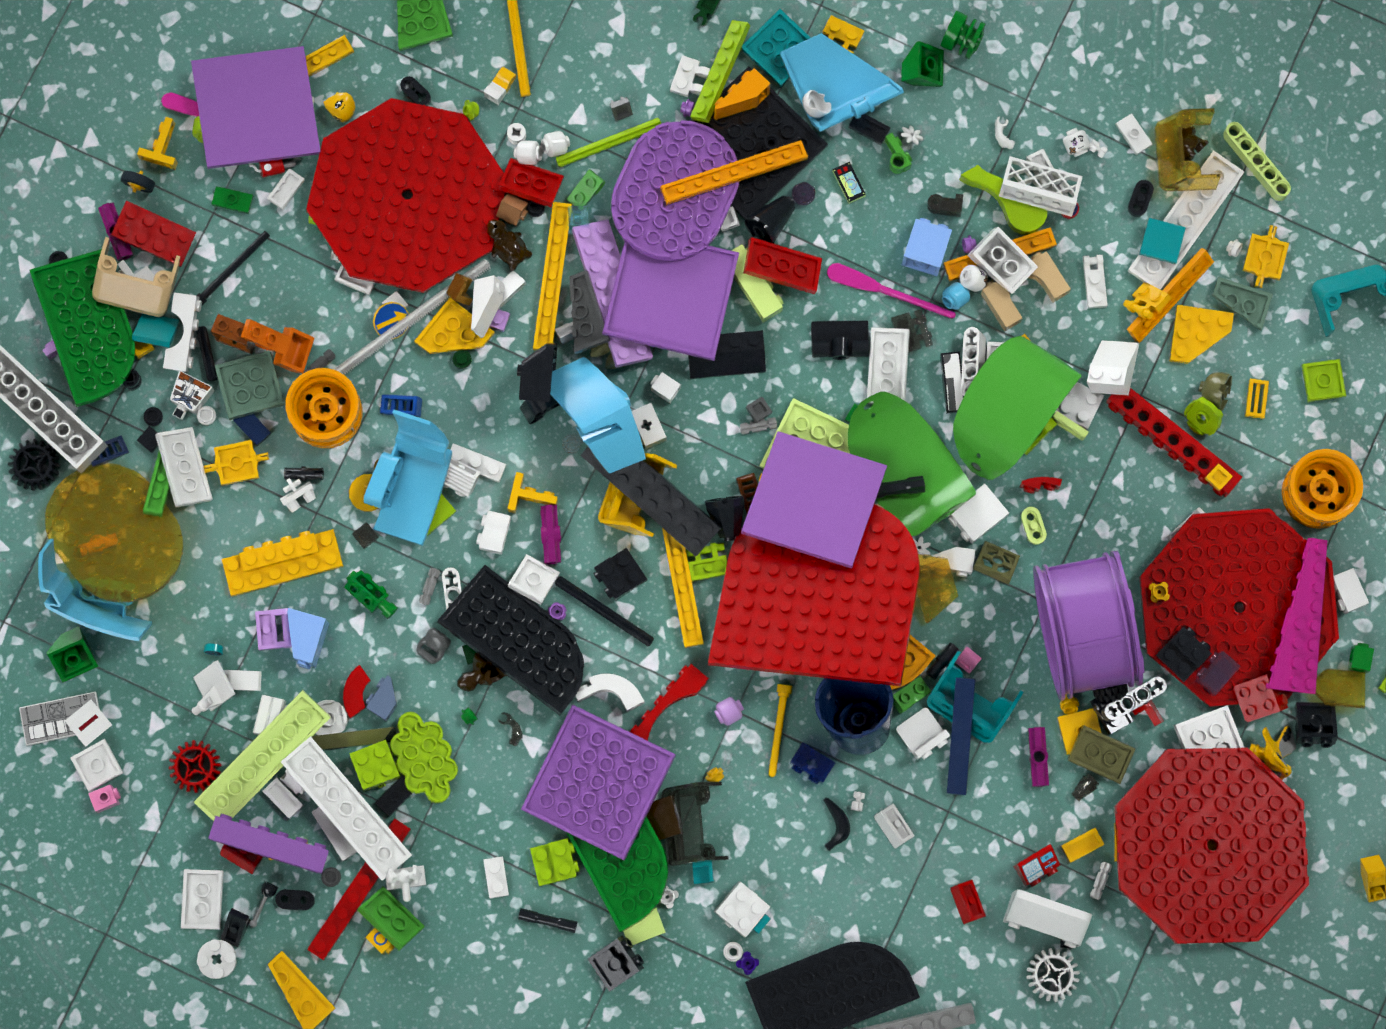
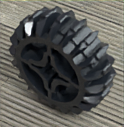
[8,439,61,491]

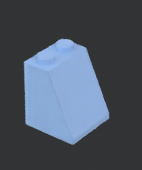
[901,218,952,276]
[287,608,329,669]

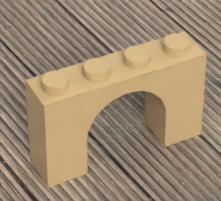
[981,251,1071,331]

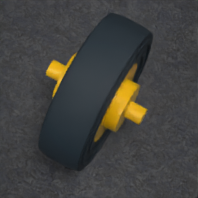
[120,171,155,193]

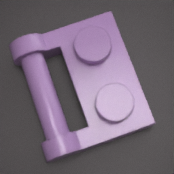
[255,608,292,651]

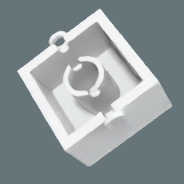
[714,882,770,937]

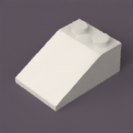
[967,227,1038,294]
[1087,340,1139,395]

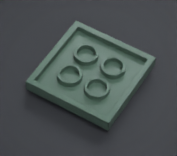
[214,350,285,420]

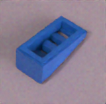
[380,395,422,417]

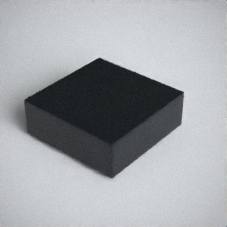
[137,426,158,453]

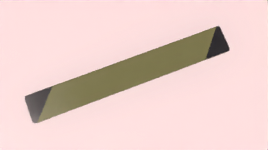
[312,727,396,750]

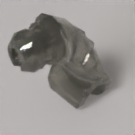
[498,712,523,746]

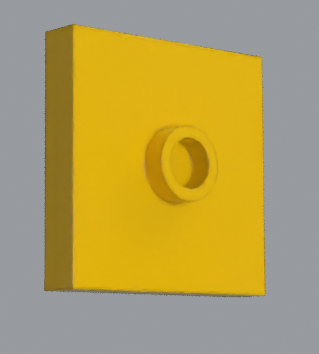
[1057,708,1101,755]

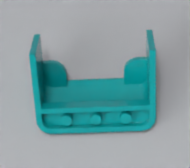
[1311,265,1386,337]
[927,651,1024,743]

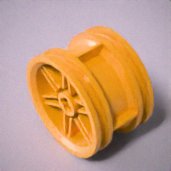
[286,368,363,448]
[1281,449,1363,529]

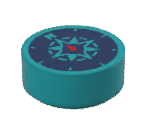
[204,643,224,656]

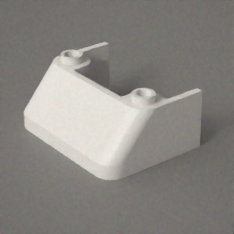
[1003,889,1092,949]

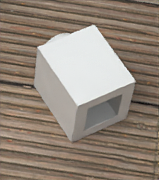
[650,372,681,403]

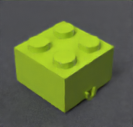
[349,740,400,792]

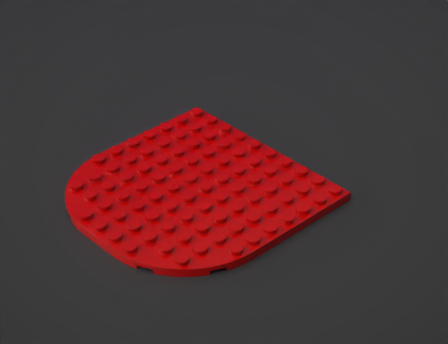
[708,504,920,686]

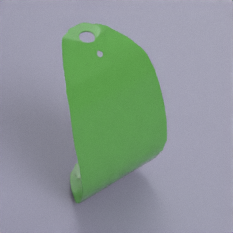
[953,336,1081,480]
[848,391,976,536]

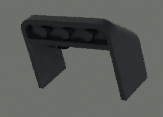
[517,343,558,402]

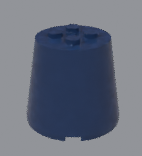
[815,678,893,755]

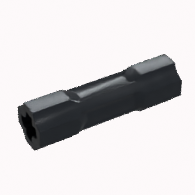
[876,476,925,499]

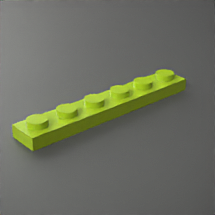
[690,20,750,123]

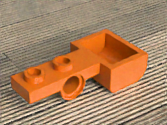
[241,319,314,373]

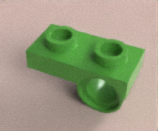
[885,133,912,174]
[567,169,605,211]
[893,676,932,714]

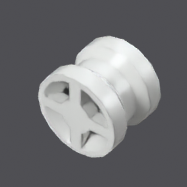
[507,123,526,145]

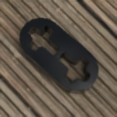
[400,76,431,106]

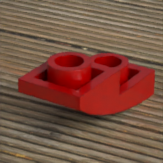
[1019,477,1062,494]

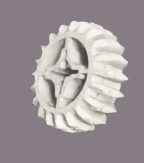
[1026,948,1080,1002]

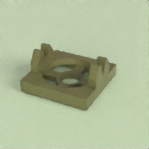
[973,541,1020,585]

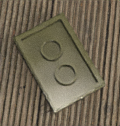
[1067,725,1136,784]

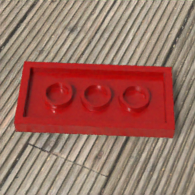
[110,201,196,267]
[743,237,822,294]

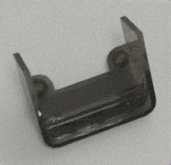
[661,782,729,866]

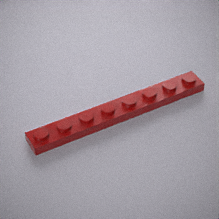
[307,818,411,960]

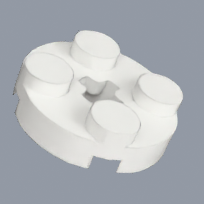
[197,940,237,979]

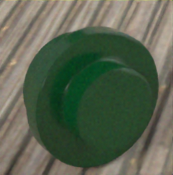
[453,350,472,369]

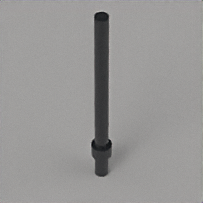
[196,231,270,306]

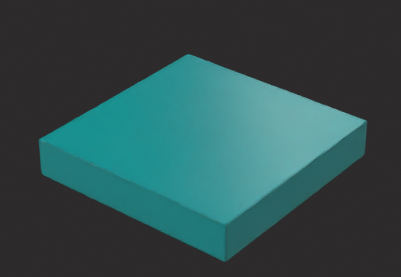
[1139,218,1186,265]
[132,313,180,348]

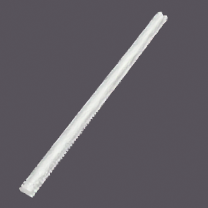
[333,259,490,374]

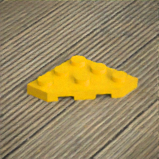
[414,298,495,354]
[1169,305,1234,364]

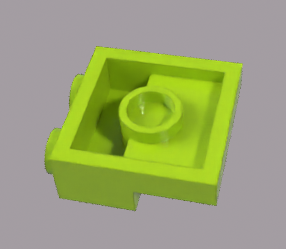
[530,838,580,887]

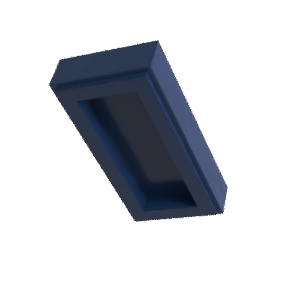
[233,414,271,446]

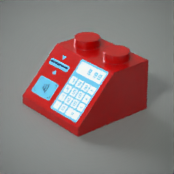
[1013,844,1060,887]

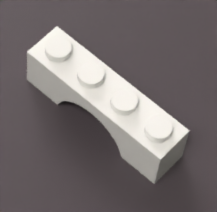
[163,292,202,372]

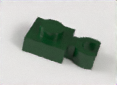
[693,0,721,27]

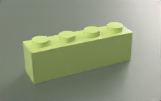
[732,244,784,323]

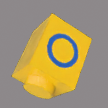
[365,928,395,955]

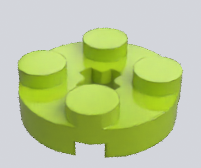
[1184,397,1223,436]

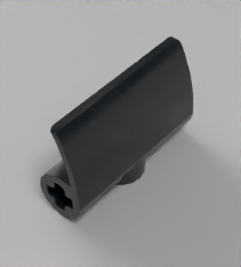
[811,321,870,360]

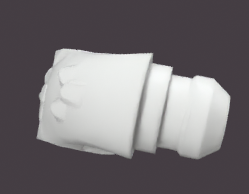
[995,116,1015,149]

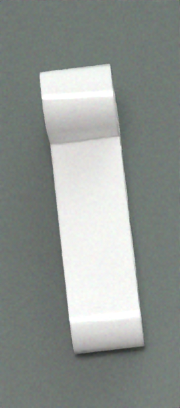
[961,327,986,396]

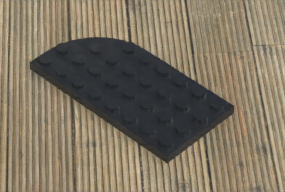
[437,565,584,716]
[745,942,920,1029]

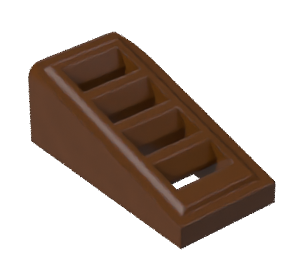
[736,473,758,514]

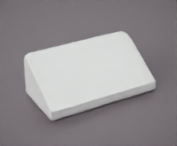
[498,271,526,309]
[874,803,915,849]

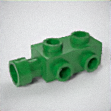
[344,570,398,619]

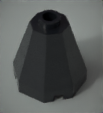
[705,496,744,541]

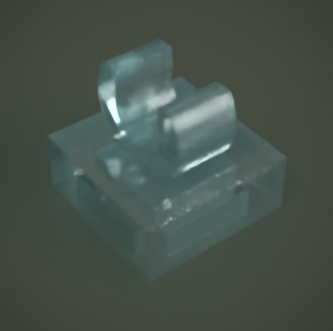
[568,206,589,226]

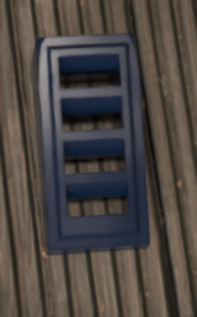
[91,435,129,469]

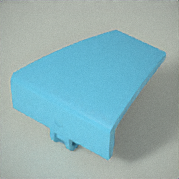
[780,33,904,131]

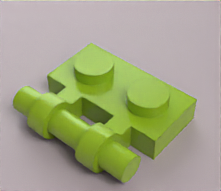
[686,542,727,582]

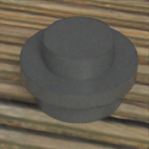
[321,867,341,887]

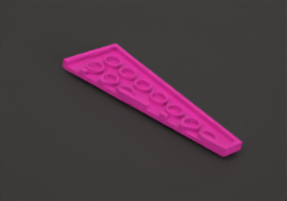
[1266,538,1328,694]

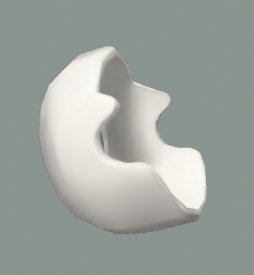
[802,90,831,118]

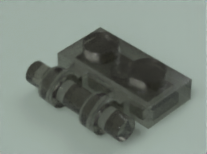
[891,309,933,353]

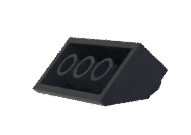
[688,330,766,379]

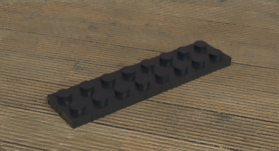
[581,447,722,557]

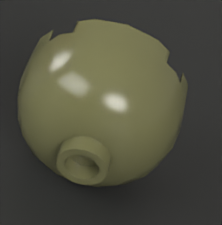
[1199,372,1232,411]

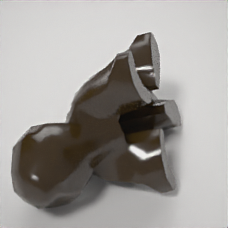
[1174,123,1209,171]
[487,219,532,271]
[457,652,507,692]

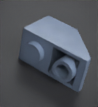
[366,675,397,722]

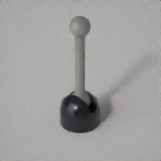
[249,881,279,927]

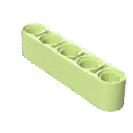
[1223,122,1291,201]

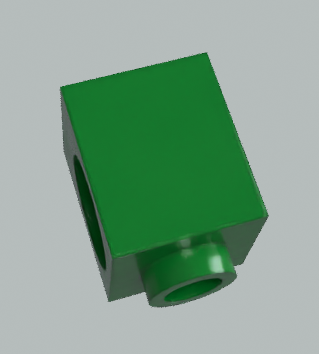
[1347,643,1374,673]

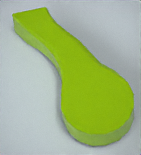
[959,165,1047,235]

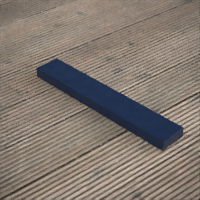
[947,677,976,795]

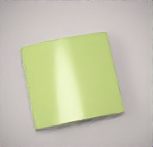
[623,908,666,945]

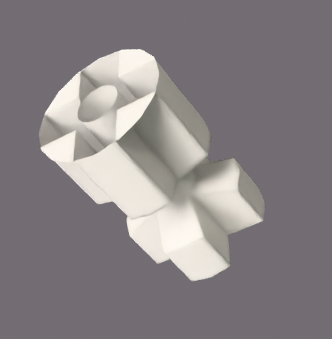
[1088,139,1108,158]
[851,791,865,812]

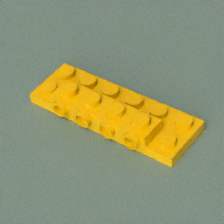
[222,529,344,597]

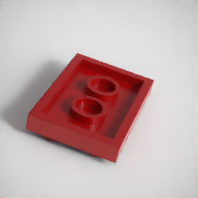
[498,158,564,207]

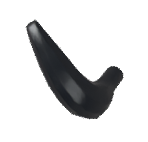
[823,797,850,851]

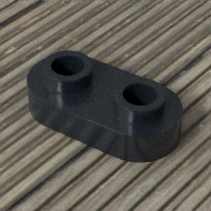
[1128,180,1154,217]
[275,889,315,910]

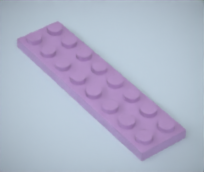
[572,219,653,368]

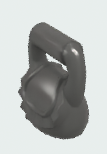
[416,628,451,664]

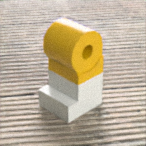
[483,67,516,105]

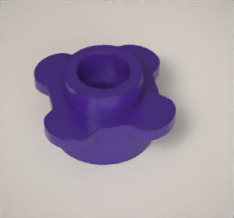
[736,951,759,975]

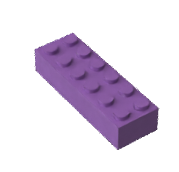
[208,814,329,874]

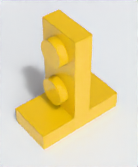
[137,117,178,170]
[507,472,558,514]

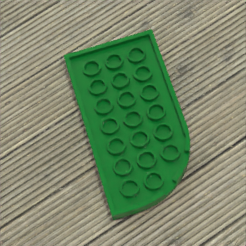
[29,249,135,407]
[566,816,668,932]

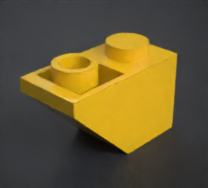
[1360,855,1386,902]

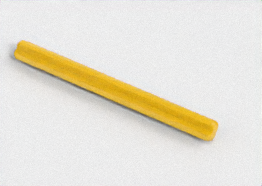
[507,0,531,97]

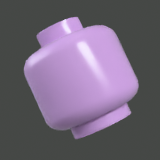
[714,697,744,726]

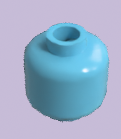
[942,282,970,310]

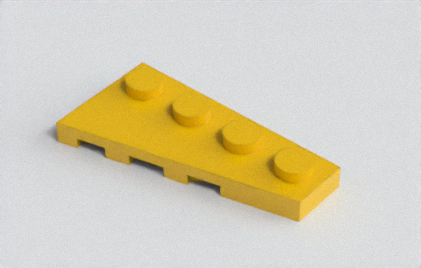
[268,951,336,1029]

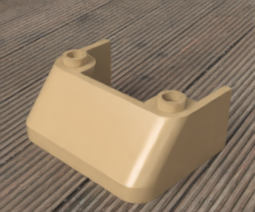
[92,237,180,317]

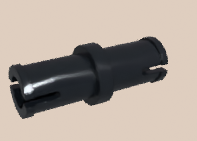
[284,466,324,481]
[926,643,959,680]

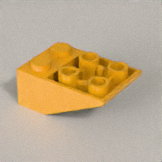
[714,68,771,120]

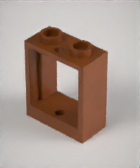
[211,314,255,355]

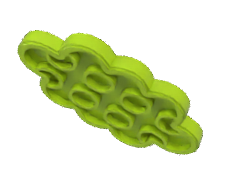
[390,712,458,804]

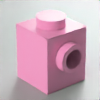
[88,785,121,813]

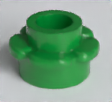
[461,707,478,725]

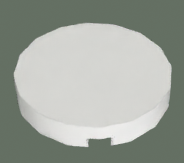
[316,700,348,735]

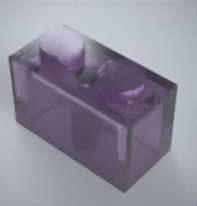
[1195,651,1241,696]

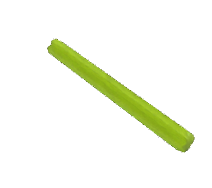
[556,118,662,167]

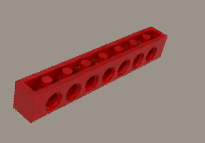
[1106,388,1242,498]

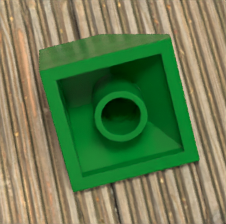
[901,41,944,87]
[46,626,98,682]

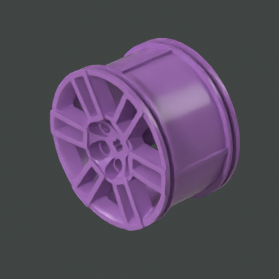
[1033,551,1145,701]

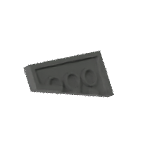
[569,270,610,354]

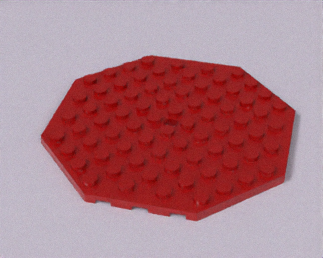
[306,98,505,293]
[1139,508,1339,707]
[1114,747,1309,944]

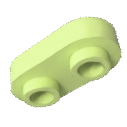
[1021,507,1047,545]

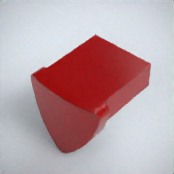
[1132,700,1164,726]

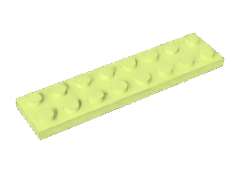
[194,690,331,821]

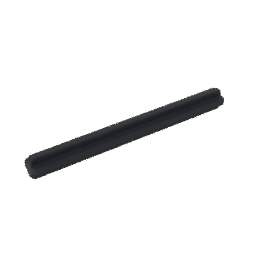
[555,576,654,646]

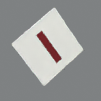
[65,700,112,747]

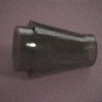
[1071,773,1099,802]

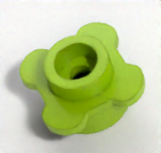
[463,100,479,120]

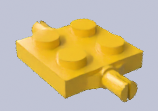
[1242,225,1289,288]
[204,440,269,486]

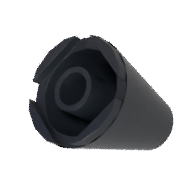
[744,196,795,244]

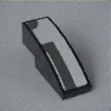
[940,351,964,414]

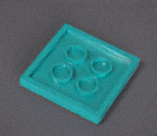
[741,9,811,87]

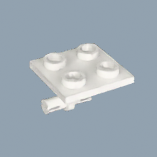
[192,660,235,715]

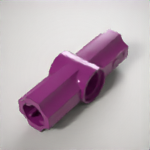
[98,202,134,261]
[540,505,561,565]
[1028,727,1049,787]

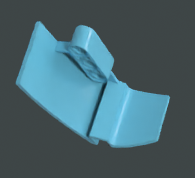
[363,409,452,546]

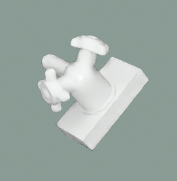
[386,865,426,902]

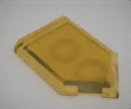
[1315,669,1365,709]

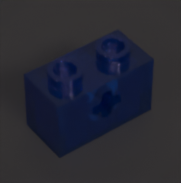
[790,742,835,785]

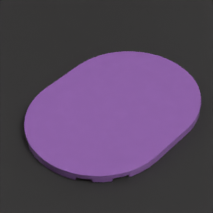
[611,120,739,261]

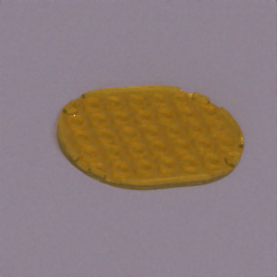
[45,463,183,603]

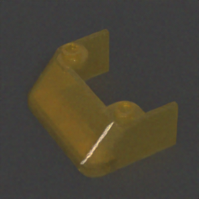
[1155,108,1220,191]

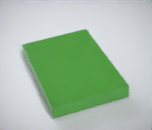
[357,886,425,951]

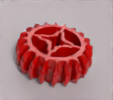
[168,740,222,793]

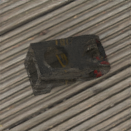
[927,194,963,217]

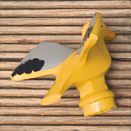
[1250,726,1296,780]

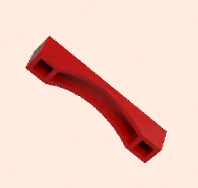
[630,664,709,741]

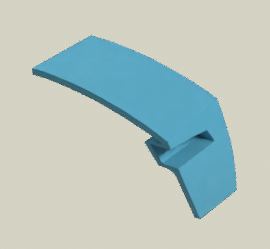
[551,357,646,474]
[38,539,152,641]

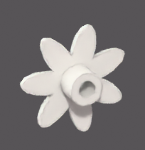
[901,126,923,145]
[913,536,930,560]

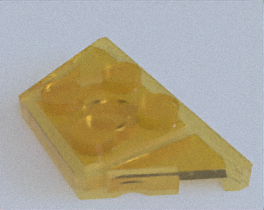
[917,554,958,623]

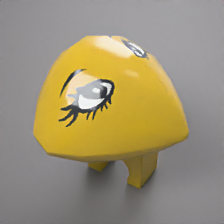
[323,92,356,123]

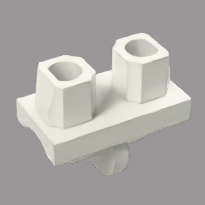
[280,478,316,512]

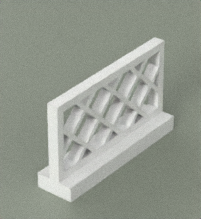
[999,156,1083,217]

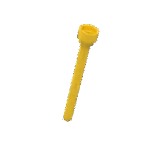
[768,684,793,777]

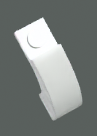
[575,674,644,712]

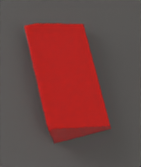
[220,845,263,874]
[950,880,986,924]

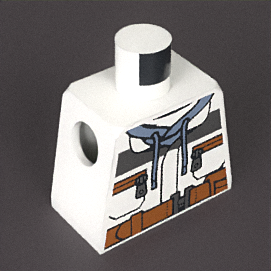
[170,371,215,420]

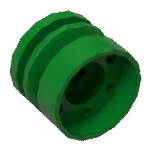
[940,11,986,59]

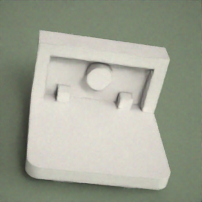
[896,708,950,760]

